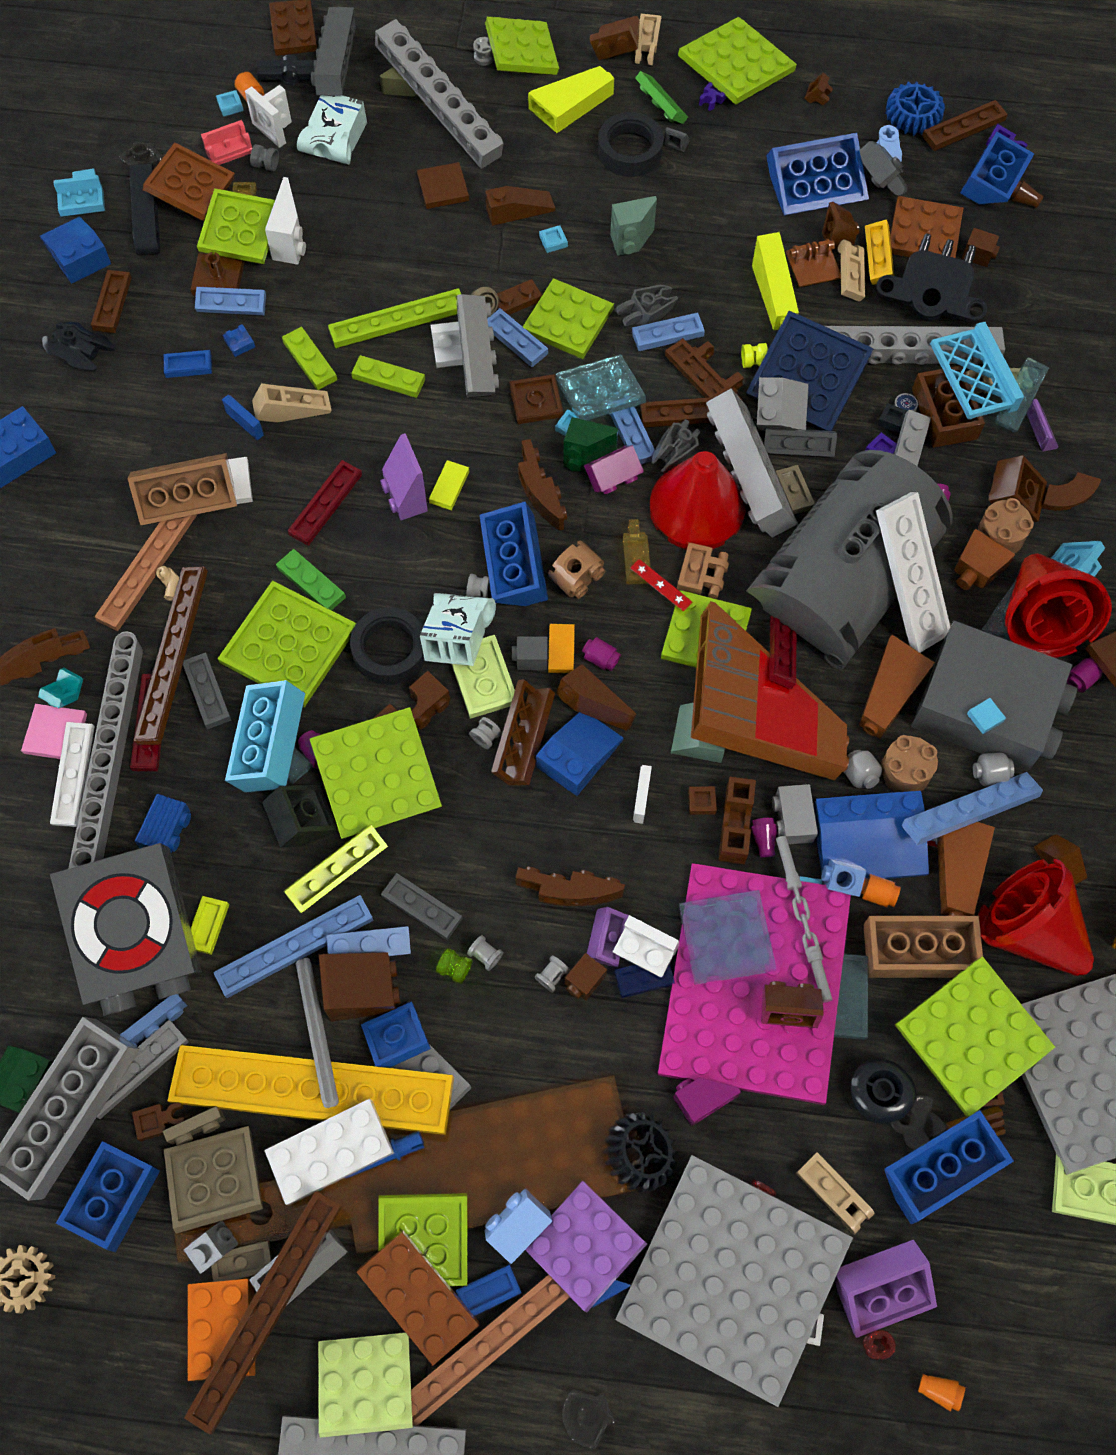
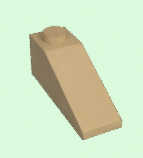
[252,384,332,422]

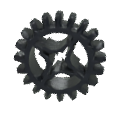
[602,1112,678,1193]

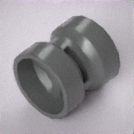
[250,144,279,171]

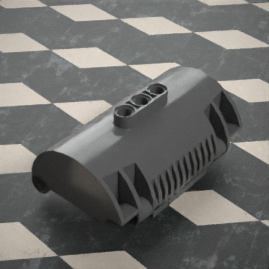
[747,450,953,670]

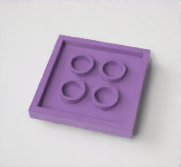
[525,1181,647,1312]

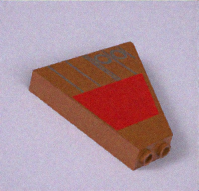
[691,601,849,780]

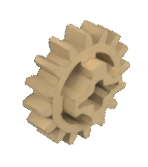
[0,1245,55,1314]

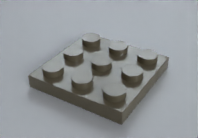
[164,1126,263,1233]

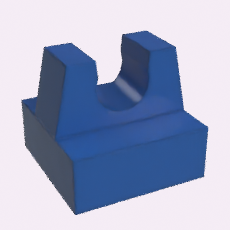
[223,324,255,357]

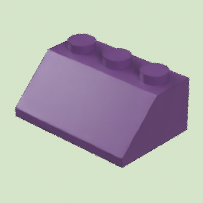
[835,1240,937,1338]

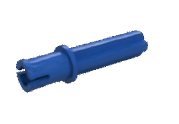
[345,1131,425,1178]

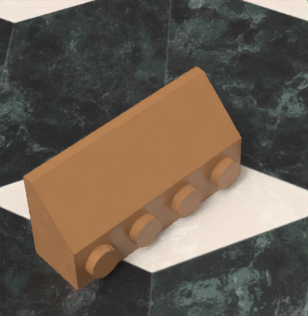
[127,453,237,525]

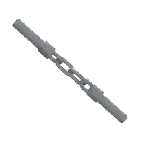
[776,836,833,1003]

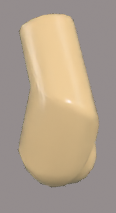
[156,566,179,602]

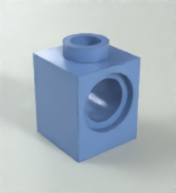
[821,859,866,897]

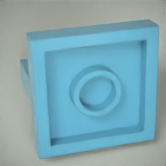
[1051,541,1105,577]

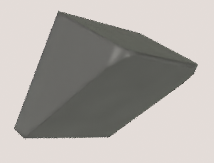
[664,127,689,152]

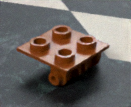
[786,239,841,287]

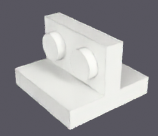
[245,85,292,148]
[431,322,463,368]
[613,915,679,978]

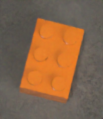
[188,1279,255,1381]

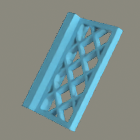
[930,322,1024,419]

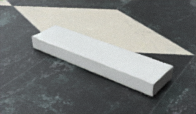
[50,722,95,827]

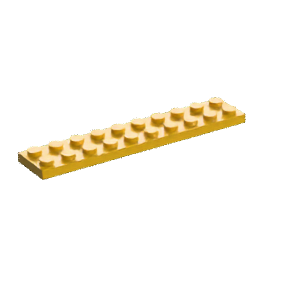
[167,1045,454,1135]

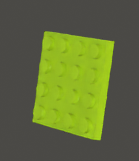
[678,17,797,104]
[218,581,357,707]
[310,707,442,839]
[895,956,1056,1117]

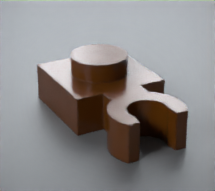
[132,1103,186,1142]

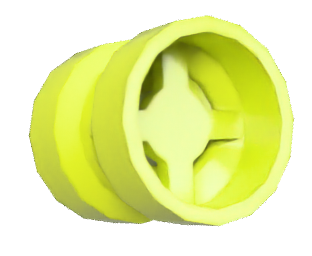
[741,343,768,368]

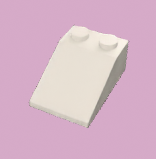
[265,177,306,264]

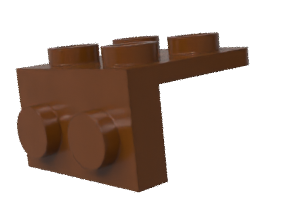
[590,16,640,60]

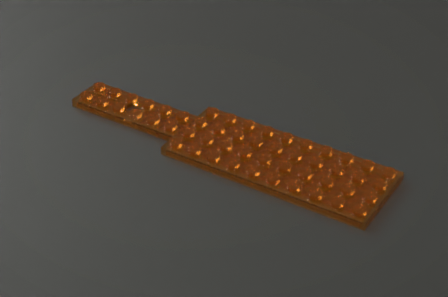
[174,1075,636,1263]

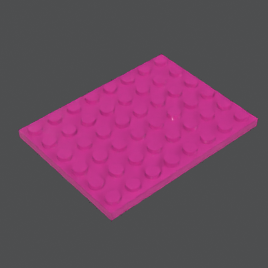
[658,863,851,1105]

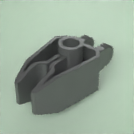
[859,141,908,196]
[615,285,678,326]
[652,419,700,472]

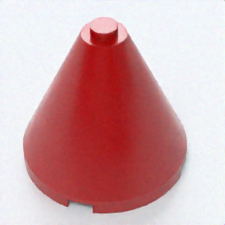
[649,451,746,549]
[1005,554,1112,658]
[978,859,1094,976]

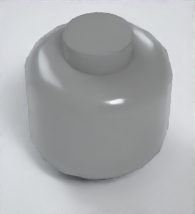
[844,750,882,789]
[973,752,1014,787]

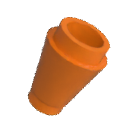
[918,1374,966,1412]

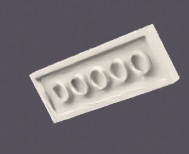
[876,492,950,653]

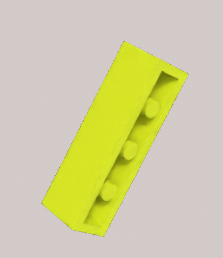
[283,825,388,913]

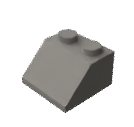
[757,377,808,431]

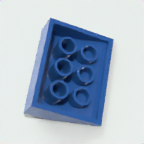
[766,133,869,216]
[813,791,929,883]

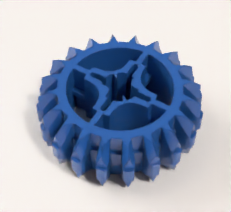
[886,81,945,136]

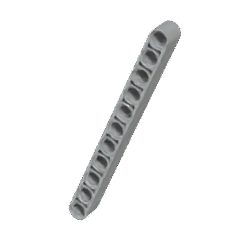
[68,631,143,869]

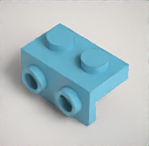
[54,175,105,217]

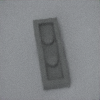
[763,428,837,457]
[183,652,231,729]
[381,873,463,940]

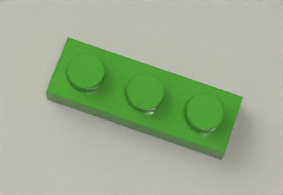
[636,71,688,124]
[276,549,346,611]

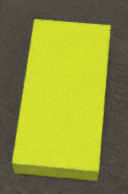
[429,460,469,510]
[191,896,229,955]

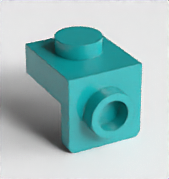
[38,668,83,708]

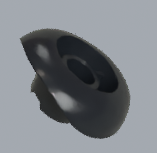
[851,1059,916,1124]

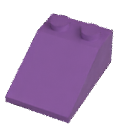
[380,433,428,520]

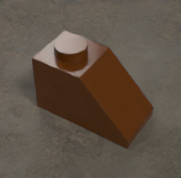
[822,202,859,249]

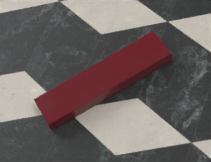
[288,460,362,546]
[769,616,797,690]
[130,674,161,772]

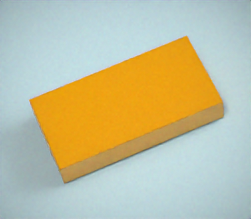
[548,624,575,673]

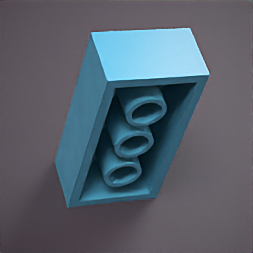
[225,680,305,792]

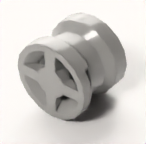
[473,37,494,66]
[466,574,490,598]
[469,717,502,749]

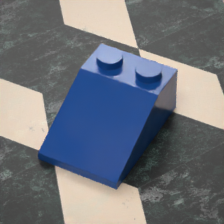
[40,216,111,284]
[536,712,624,796]

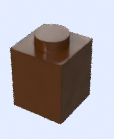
[962,228,1000,267]
[565,953,607,1001]

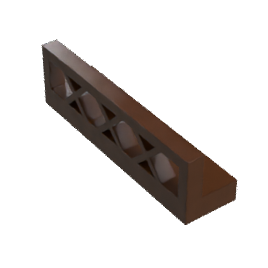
[491,679,555,785]

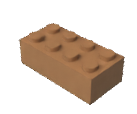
[863,916,983,978]

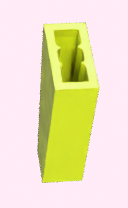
[528,66,614,133]
[752,232,799,330]

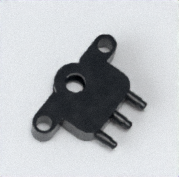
[877,233,987,324]

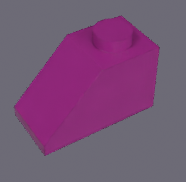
[673,1078,741,1127]

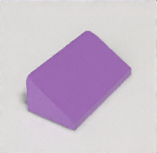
[1026,399,1058,451]
[587,907,629,967]

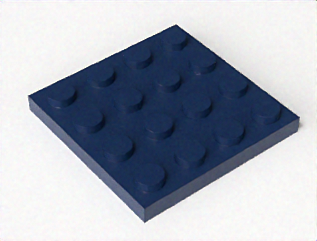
[746,311,874,431]

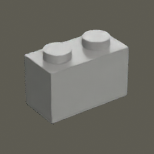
[772,784,818,844]

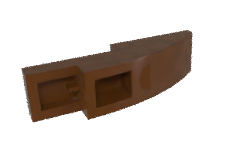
[518,439,567,531]
[0,628,90,685]
[515,867,625,906]

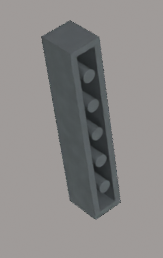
[311,7,356,96]

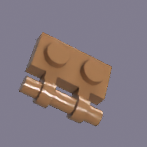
[677,543,729,599]

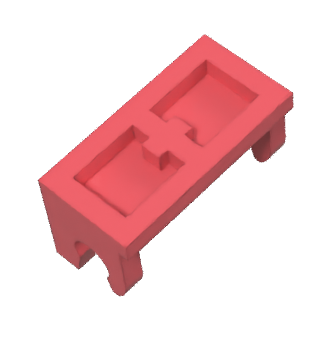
[201,120,252,165]

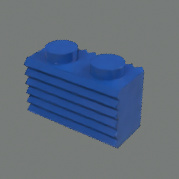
[135,794,191,852]

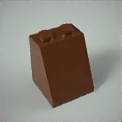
[319,952,401,1022]

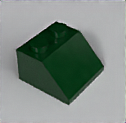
[563,417,618,472]
[0,1046,53,1114]

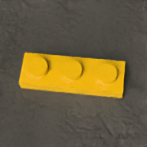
[865,219,894,285]

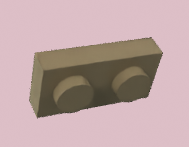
[775,465,815,514]
[163,1106,225,1146]
[211,1241,272,1282]

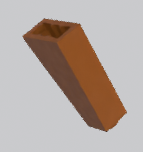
[859,635,935,739]
[937,822,995,916]

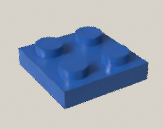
[361,1002,431,1068]

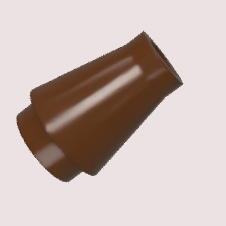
[1010,180,1043,208]

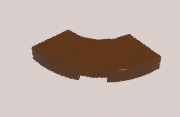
[1042,472,1101,511]

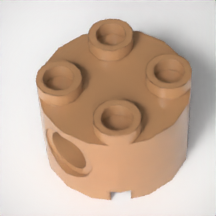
[978,498,1034,554]
[548,540,606,599]
[881,735,938,793]

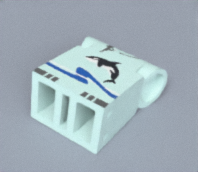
[297,95,367,165]
[420,593,496,666]

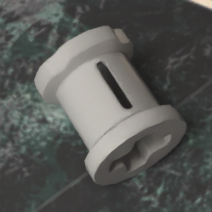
[467,935,503,971]
[535,956,570,993]

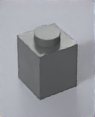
[512,637,547,670]

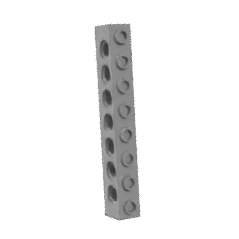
[375,19,503,169]
[825,326,1005,364]

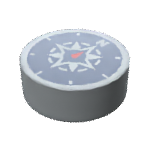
[894,393,918,412]

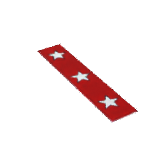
[630,559,693,612]

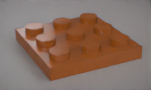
[143,142,235,221]
[890,196,963,258]

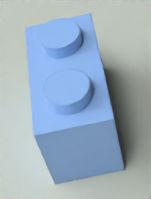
[485,1188,552,1264]

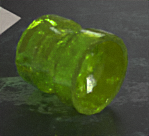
[436,948,473,984]

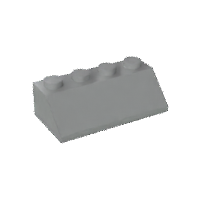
[456,294,499,397]

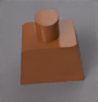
[954,529,1015,590]

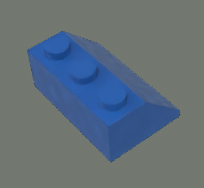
[960,132,1034,204]

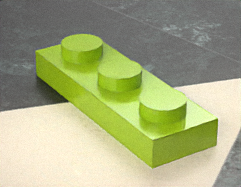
[282,327,337,390]
[351,355,425,398]

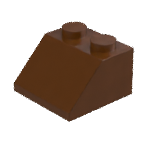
[989,455,1047,522]
[761,981,824,1028]

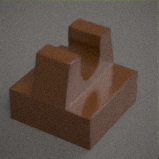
[804,73,833,105]

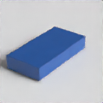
[164,350,212,378]
[222,395,264,440]
[456,1265,522,1316]

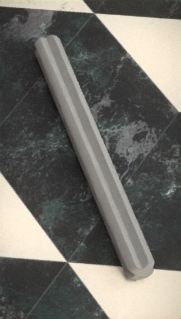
[296,958,339,1108]

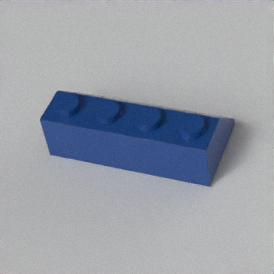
[480,502,548,606]
[884,1110,1014,1224]

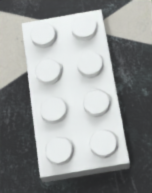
[265,1099,394,1205]

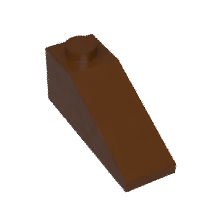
[485,186,555,226]
[556,664,636,731]

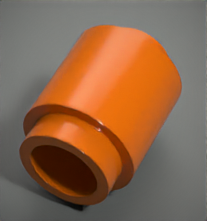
[234,72,265,102]
[861,874,901,908]

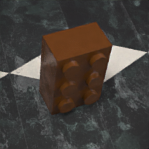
[912,365,985,448]

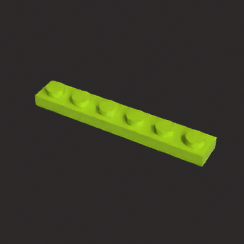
[328,288,461,348]

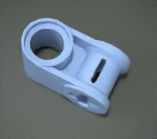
[876,125,902,161]

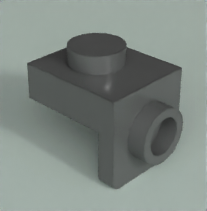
[184,1221,238,1274]

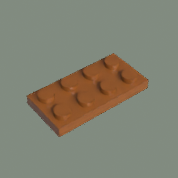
[357,1230,479,1365]

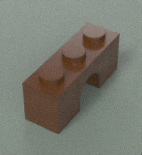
[373,671,450,730]
[718,777,756,865]

